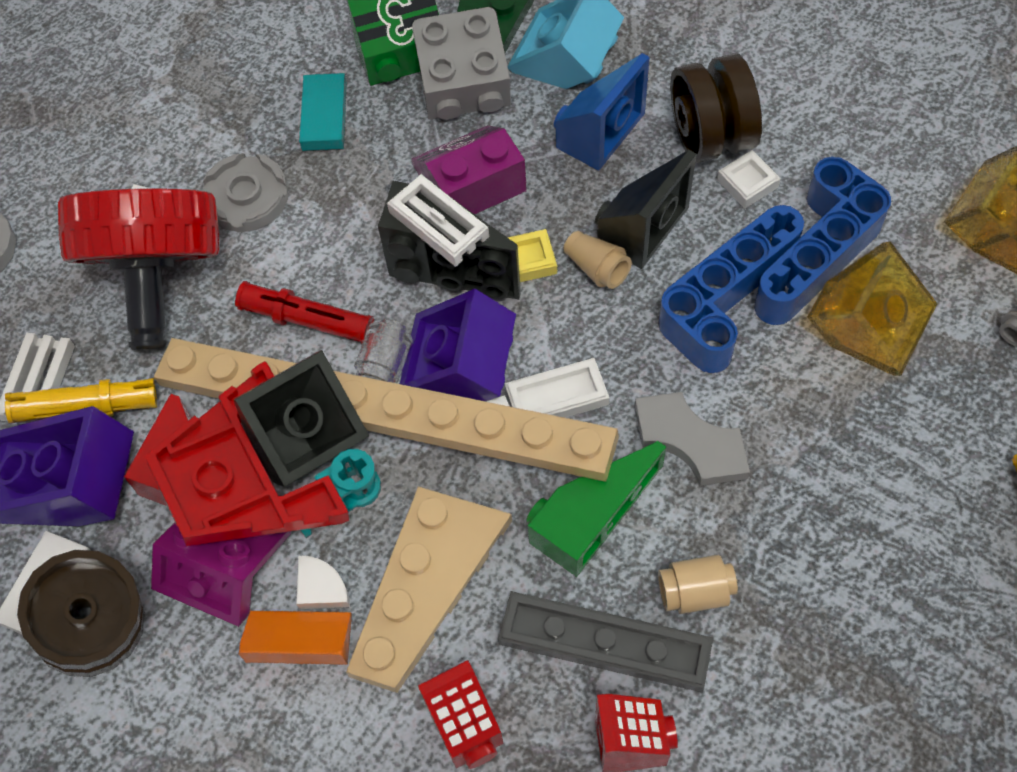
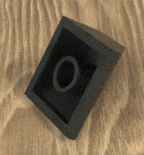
[595,150,697,269]
[233,350,369,487]

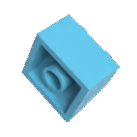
[507,0,624,89]

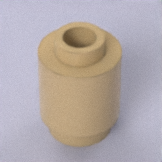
[658,555,738,614]

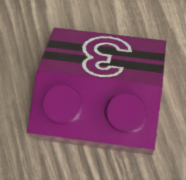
[411,125,527,214]

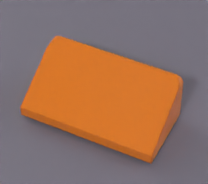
[238,611,352,665]

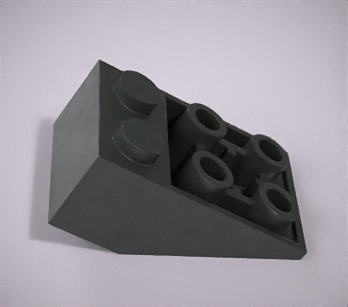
[378,181,521,300]

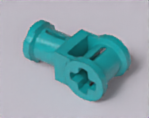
[300,449,381,538]

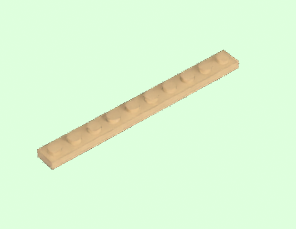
[153,338,619,482]

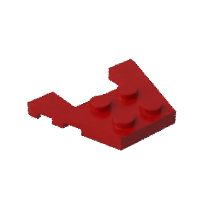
[144,361,349,546]

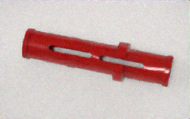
[235,281,375,345]

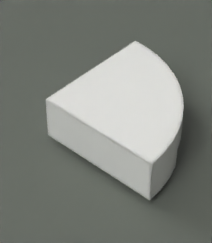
[296,556,350,609]

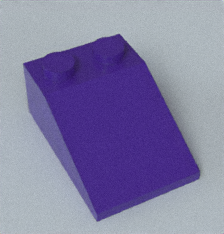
[0,406,134,527]

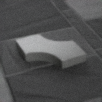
[634,392,750,486]

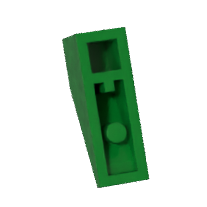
[526,441,666,577]

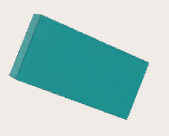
[299,73,347,151]

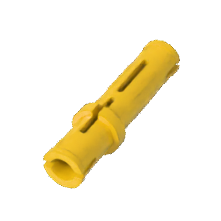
[5,378,157,423]

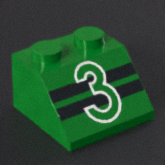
[346,0,439,86]

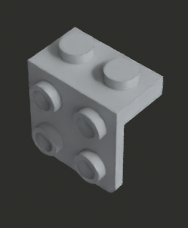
[412,7,511,120]

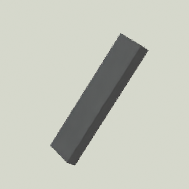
[498,591,713,693]

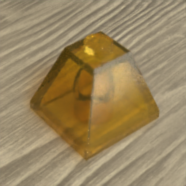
[807,241,937,376]

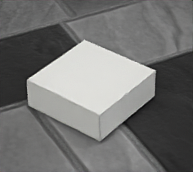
[717,150,781,209]

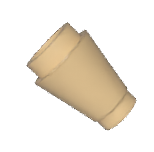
[564,231,632,289]

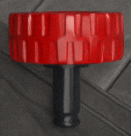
[58,188,219,350]

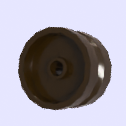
[670,53,762,163]
[17,550,145,677]

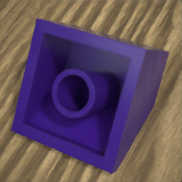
[399,289,516,402]

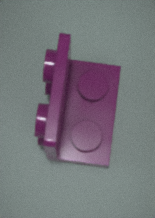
[151,522,292,627]

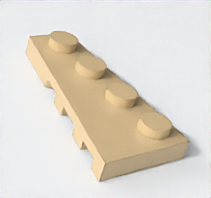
[346,486,512,693]

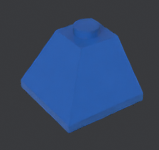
[554,53,650,171]

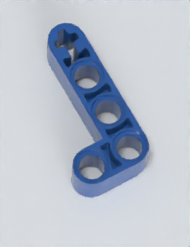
[754,156,891,325]
[659,205,804,373]

